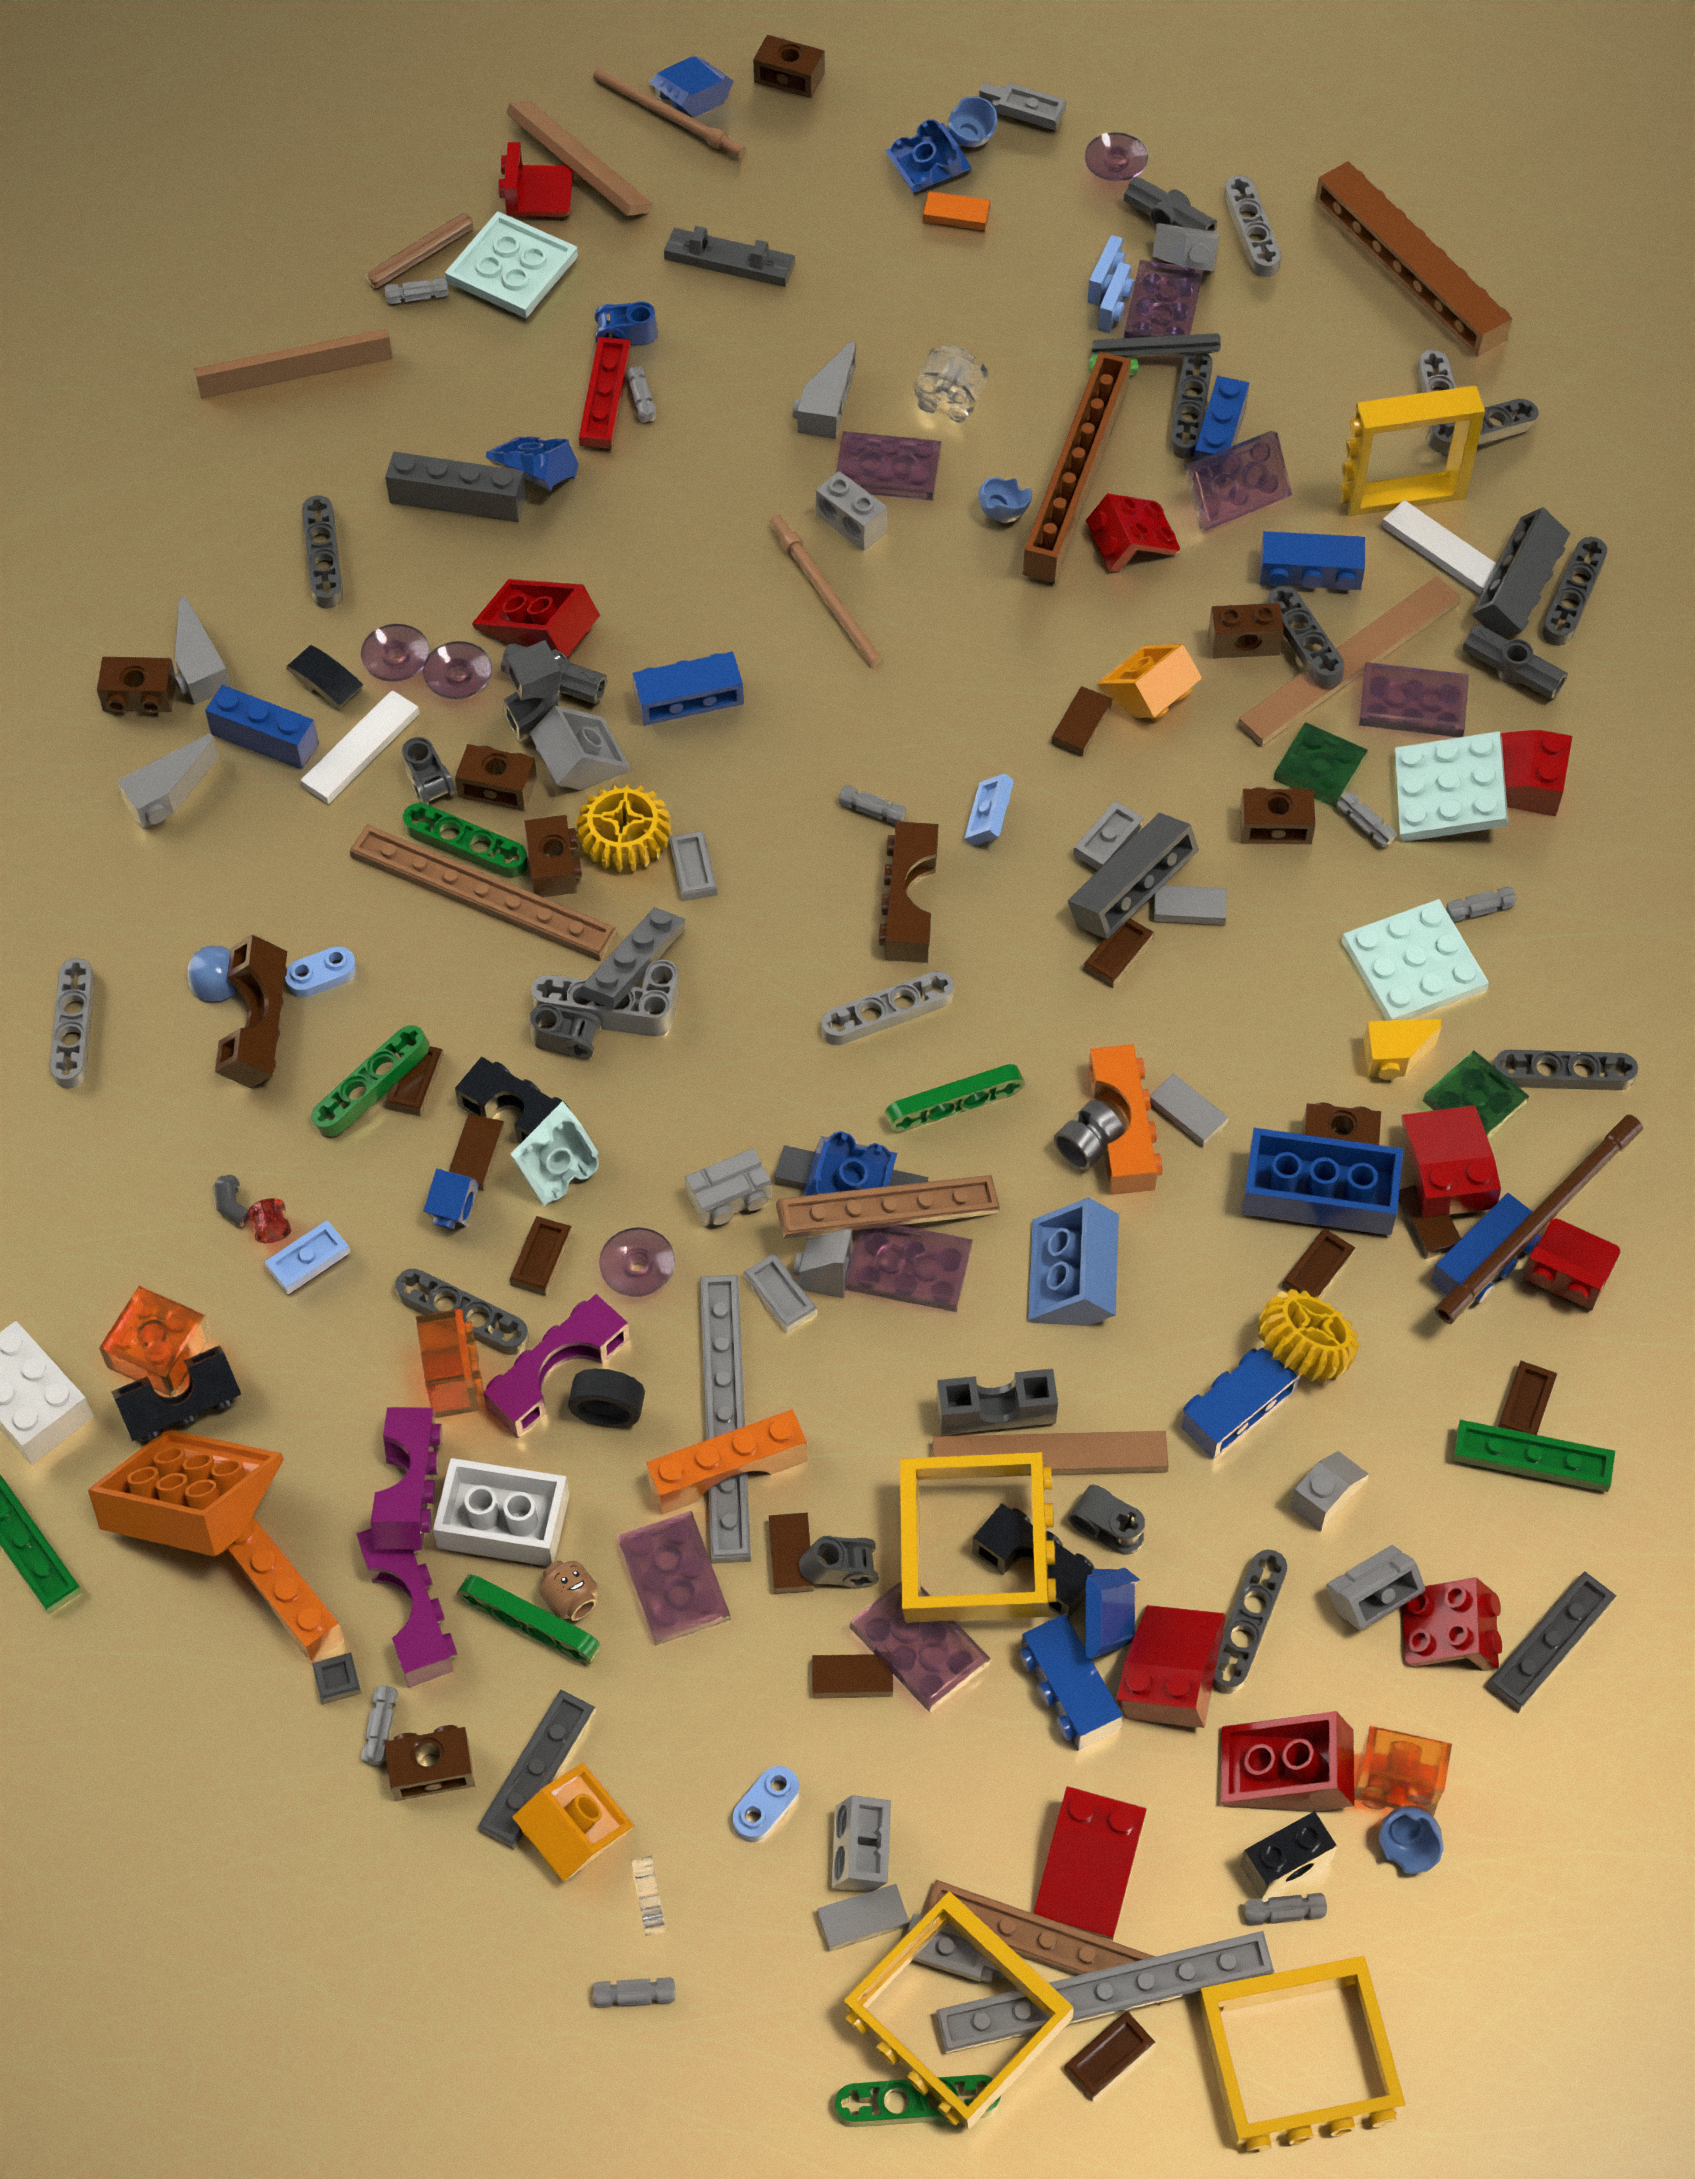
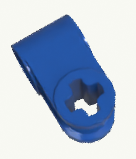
[595,301,658,345]

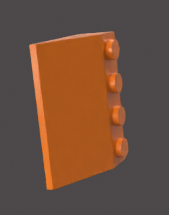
[88,1429,284,1557]

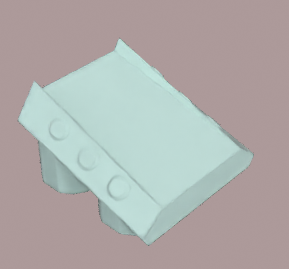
[511,1101,599,1206]

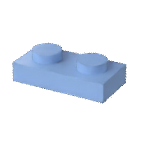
[1088,235,1126,306]
[1098,262,1135,333]
[964,773,1014,846]
[265,1220,350,1294]

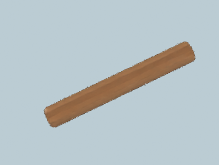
[366,213,473,289]

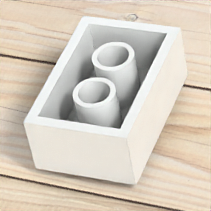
[0,1321,94,1465]
[433,1458,570,1566]

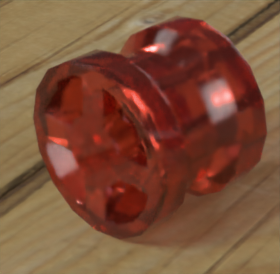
[248,1198,292,1244]

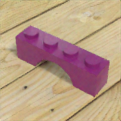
[483,1294,630,1438]
[371,1407,443,1549]
[356,1528,457,1688]

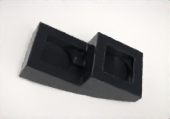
[286,645,364,711]

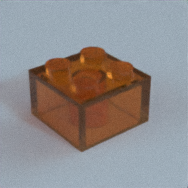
[99,1285,212,1397]
[415,1308,484,1418]
[1354,1726,1452,1817]

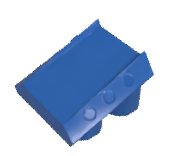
[649,56,734,118]
[885,119,972,193]
[486,437,579,491]
[802,1131,897,1196]
[1085,1568,1140,1659]

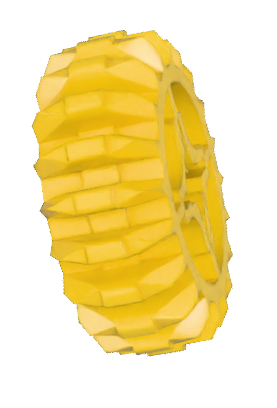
[576,782,671,873]
[1256,1289,1360,1383]

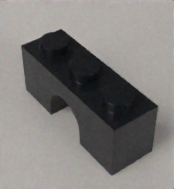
[455,1056,571,1144]
[111,1345,241,1442]
[972,1503,1094,1619]

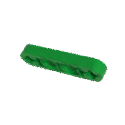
[403,803,528,878]
[312,1025,430,1137]
[885,1064,1025,1132]
[457,1574,601,1665]
[835,2074,1001,2127]

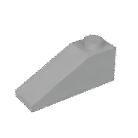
[793,342,856,439]
[174,596,231,705]
[117,733,219,829]

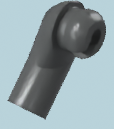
[213,1175,253,1227]

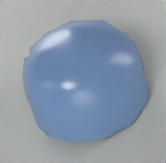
[948,96,998,148]
[978,477,1032,523]
[187,946,238,1002]
[1378,1806,1444,1874]

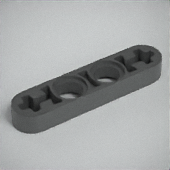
[1170,354,1213,458]
[1426,399,1539,453]
[302,495,343,608]
[1542,537,1607,646]
[1268,586,1344,687]
[1492,1050,1638,1090]
[395,1269,529,1355]
[1213,1549,1287,1694]

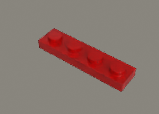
[579,337,631,449]

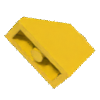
[1364,1019,1442,1080]

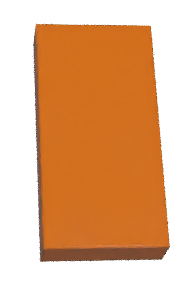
[923,191,991,231]

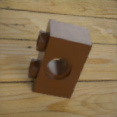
[753,35,825,98]
[1208,603,1284,659]
[97,657,176,713]
[455,744,537,811]
[1240,787,1316,845]
[524,815,582,897]
[1302,1102,1381,1145]
[384,1725,476,1801]

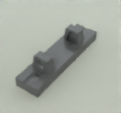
[664,226,795,287]

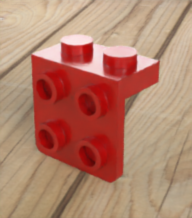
[499,142,573,217]
[1086,493,1180,572]
[1522,1218,1621,1310]
[1403,1577,1502,1671]

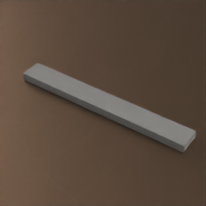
[700,1275,751,1564]
[936,1931,1275,2054]

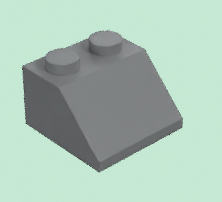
[530,705,631,790]

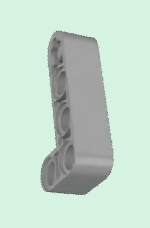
[531,959,679,1036]

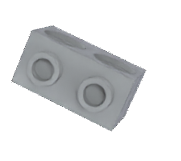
[816,471,887,551]
[832,1795,891,1892]

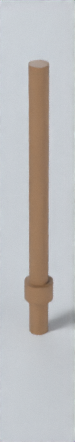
[593,67,746,158]
[770,515,882,667]

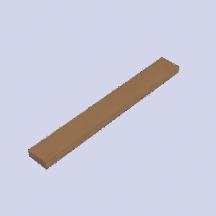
[1238,576,1461,747]
[349,824,617,961]

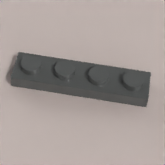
[582,907,685,1009]

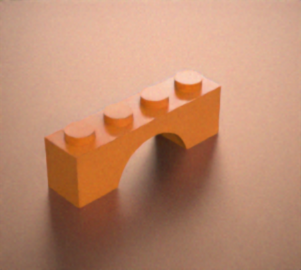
[1088,1044,1163,1195]
[646,1409,808,1515]
[223,1516,345,1664]

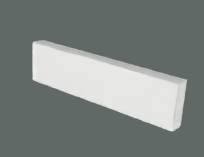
[1382,500,1497,595]
[301,690,420,805]

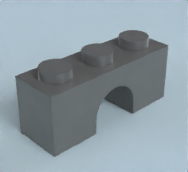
[936,1369,1058,1435]

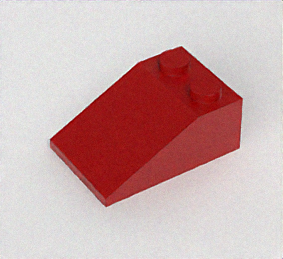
[472,579,600,658]
[1500,729,1573,816]
[1401,1106,1501,1218]
[1117,1605,1226,1728]
[1221,1711,1355,1811]
[1033,1786,1147,1940]

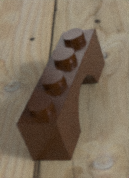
[879,821,939,963]
[215,934,288,1089]

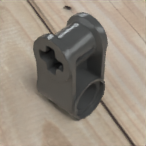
[402,737,456,805]
[530,1004,602,1059]
[1068,1484,1145,1555]
[799,1536,879,1588]

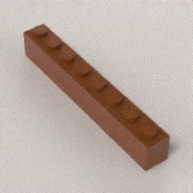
[1315,161,1512,357]
[1023,351,1131,583]

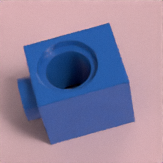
[423,1168,479,1229]

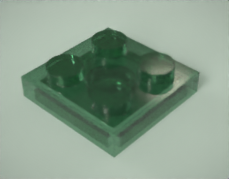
[1273,722,1368,808]
[1423,1050,1529,1138]

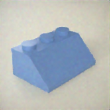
[1028,1197,1119,1326]

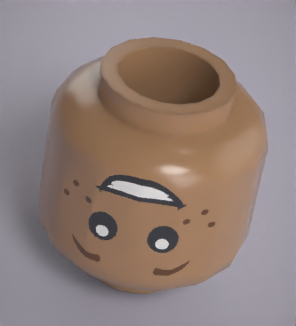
[539,1561,599,1621]

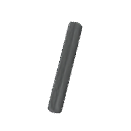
[1092,333,1221,358]

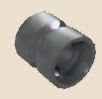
[1054,1100,1124,1170]

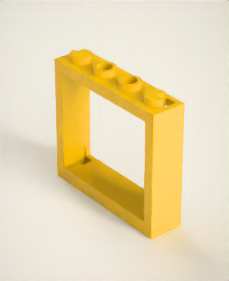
[1338,385,1485,516]
[900,1452,1057,1623]
[844,1891,1074,2130]
[1198,1955,1406,2152]

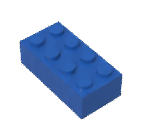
[1242,1128,1404,1235]

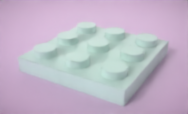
[445,211,578,318]
[1395,731,1509,842]
[1342,899,1489,1021]

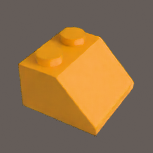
[1097,644,1202,720]
[512,1762,634,1882]

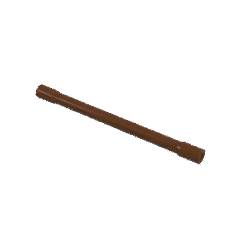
[1435,1114,1643,1324]

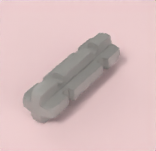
[385,277,449,304]
[626,365,657,423]
[839,785,906,825]
[1337,792,1397,847]
[1446,886,1516,922]
[362,1685,398,1765]
[1244,1893,1327,1925]
[593,1977,675,2007]

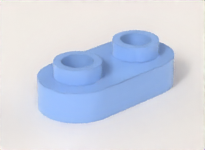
[285,947,356,997]
[733,1766,799,1842]

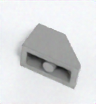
[1152,223,1221,271]
[794,1229,852,1298]
[1290,1451,1369,1532]

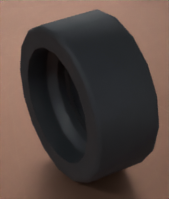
[568,1368,645,1428]

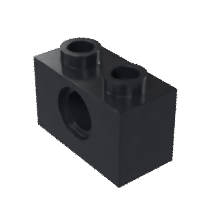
[1240,1811,1337,1900]

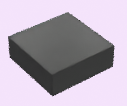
[312,1652,362,1705]

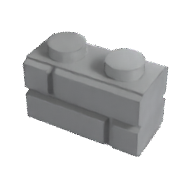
[685,1148,772,1226]
[1327,1545,1426,1631]

